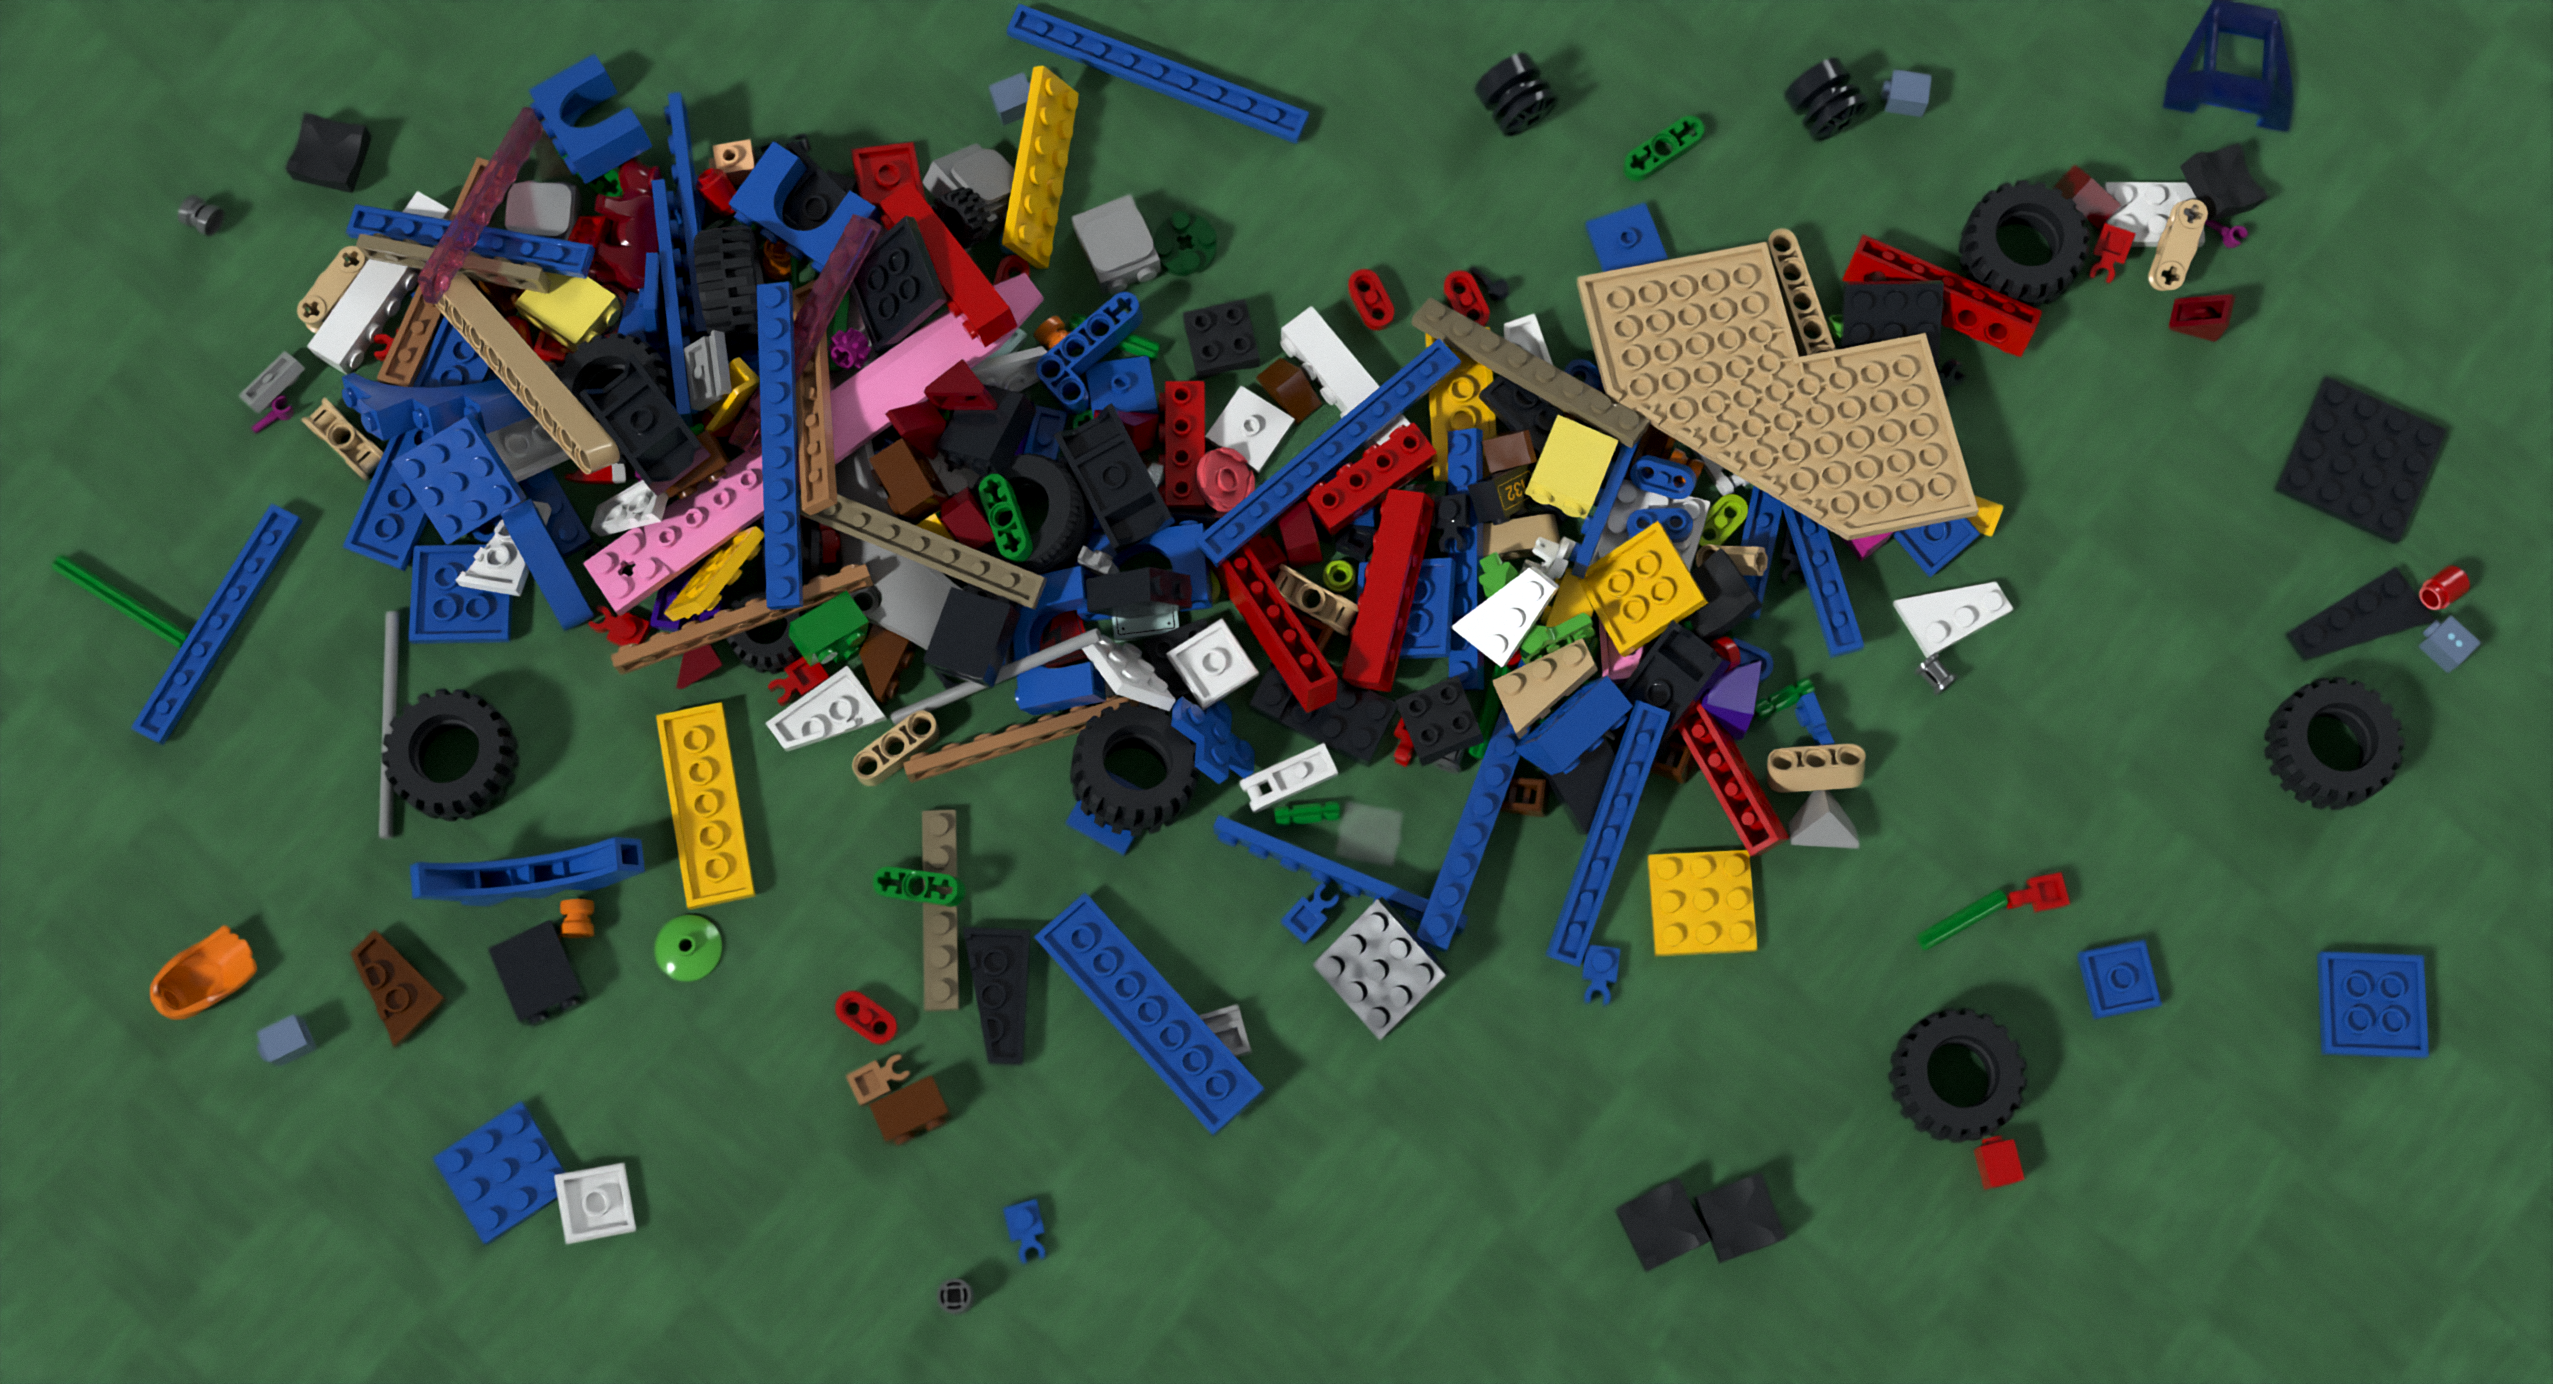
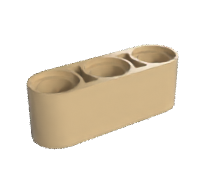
[1483,514,1560,561]
[852,710,940,786]
[1767,744,1866,793]

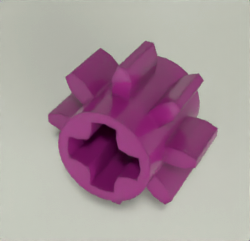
[828,328,871,370]

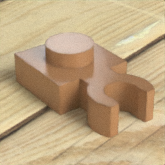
[845,1054,911,1107]

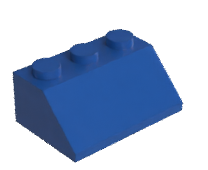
[1514,676,1633,775]

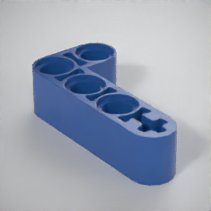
[1036,291,1143,415]
[501,498,595,632]

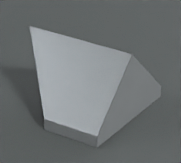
[1788,790,1859,849]

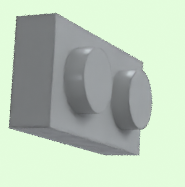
[238,351,305,414]

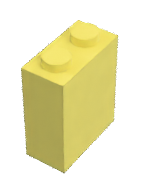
[515,272,622,353]
[1524,415,1619,519]

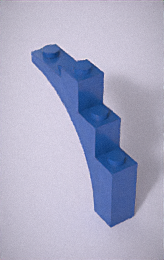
[342,372,533,441]
[410,837,645,907]

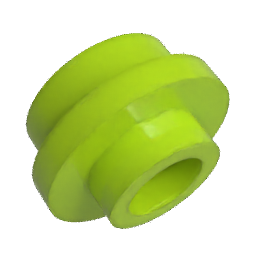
[1323,560,1356,593]

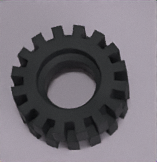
[932,187,992,250]

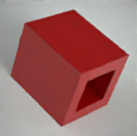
[1973,1135,2025,1190]

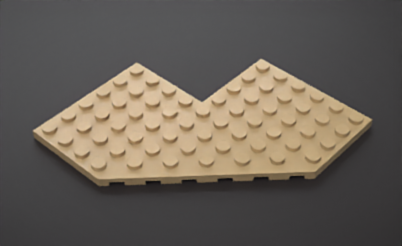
[1576,242,1979,541]

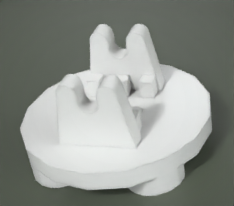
[1519,536,1576,581]

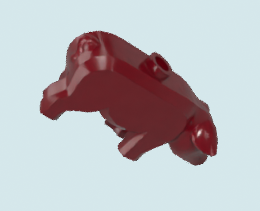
[587,156,662,294]

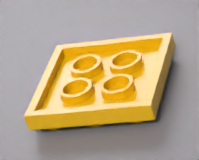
[1577,521,1708,658]
[664,526,764,622]
[1647,850,1758,956]

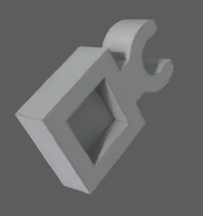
[1078,546,1119,576]

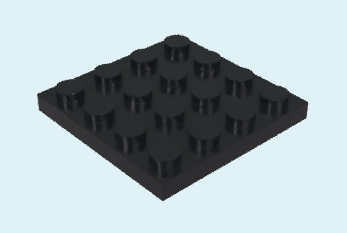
[2273,376,2447,545]

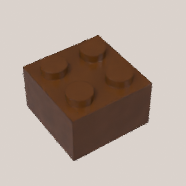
[869,438,951,523]

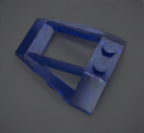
[2162,0,2294,133]

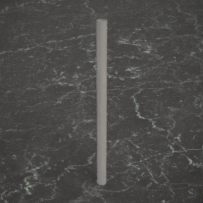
[379,611,399,839]
[891,628,1102,725]

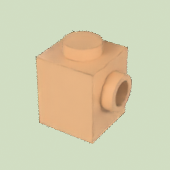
[709,139,757,186]

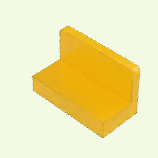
[705,357,760,432]

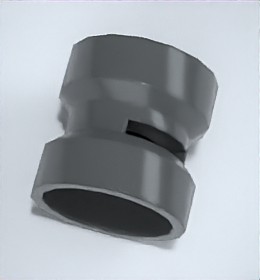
[178,194,225,237]
[937,1278,975,1315]

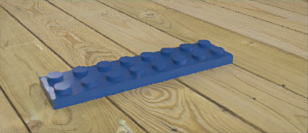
[342,316,493,572]
[1034,892,1265,1137]

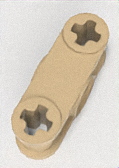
[2148,199,2208,291]
[297,246,369,334]
[301,397,383,482]
[1274,563,1359,636]

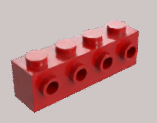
[1159,381,1206,511]
[1307,422,1438,537]

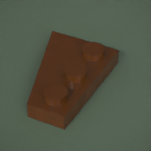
[350,929,447,1049]

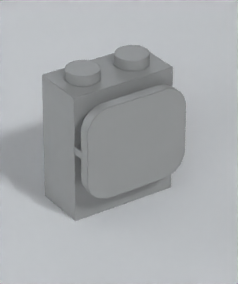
[922,143,1015,231]
[505,181,583,241]
[1071,194,1161,295]

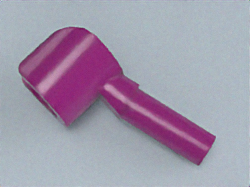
[2205,219,2248,248]
[251,396,294,433]

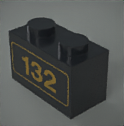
[1467,464,1536,525]

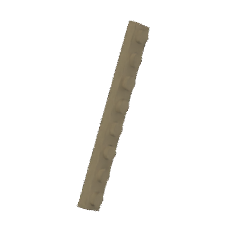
[1411,297,1650,448]
[800,494,1047,610]

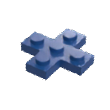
[1171,696,1255,784]

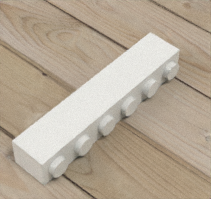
[307,191,451,375]
[1280,306,1410,450]

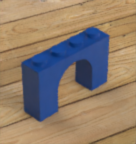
[528,53,653,184]
[728,141,882,278]
[1075,520,1213,622]
[1012,566,1106,716]

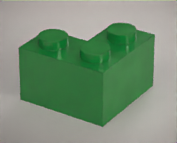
[788,590,869,667]

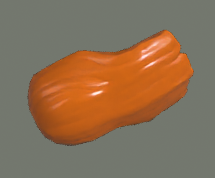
[150,925,257,1020]

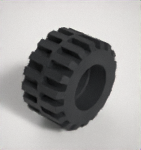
[727,585,808,674]

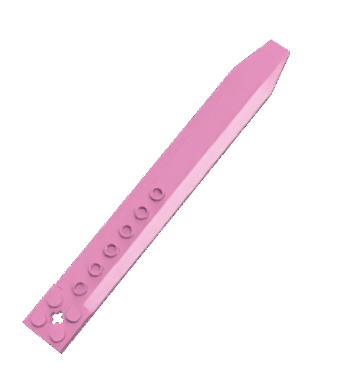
[583,273,1044,616]

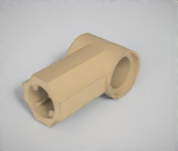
[1696,544,1768,576]

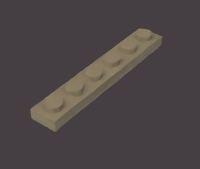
[356,233,551,294]
[922,810,960,1012]

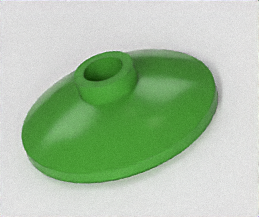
[655,915,723,982]

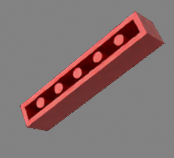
[879,182,1018,348]
[1342,489,1435,692]
[1210,543,1338,713]

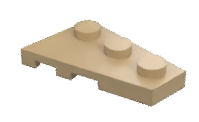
[1492,638,1598,739]

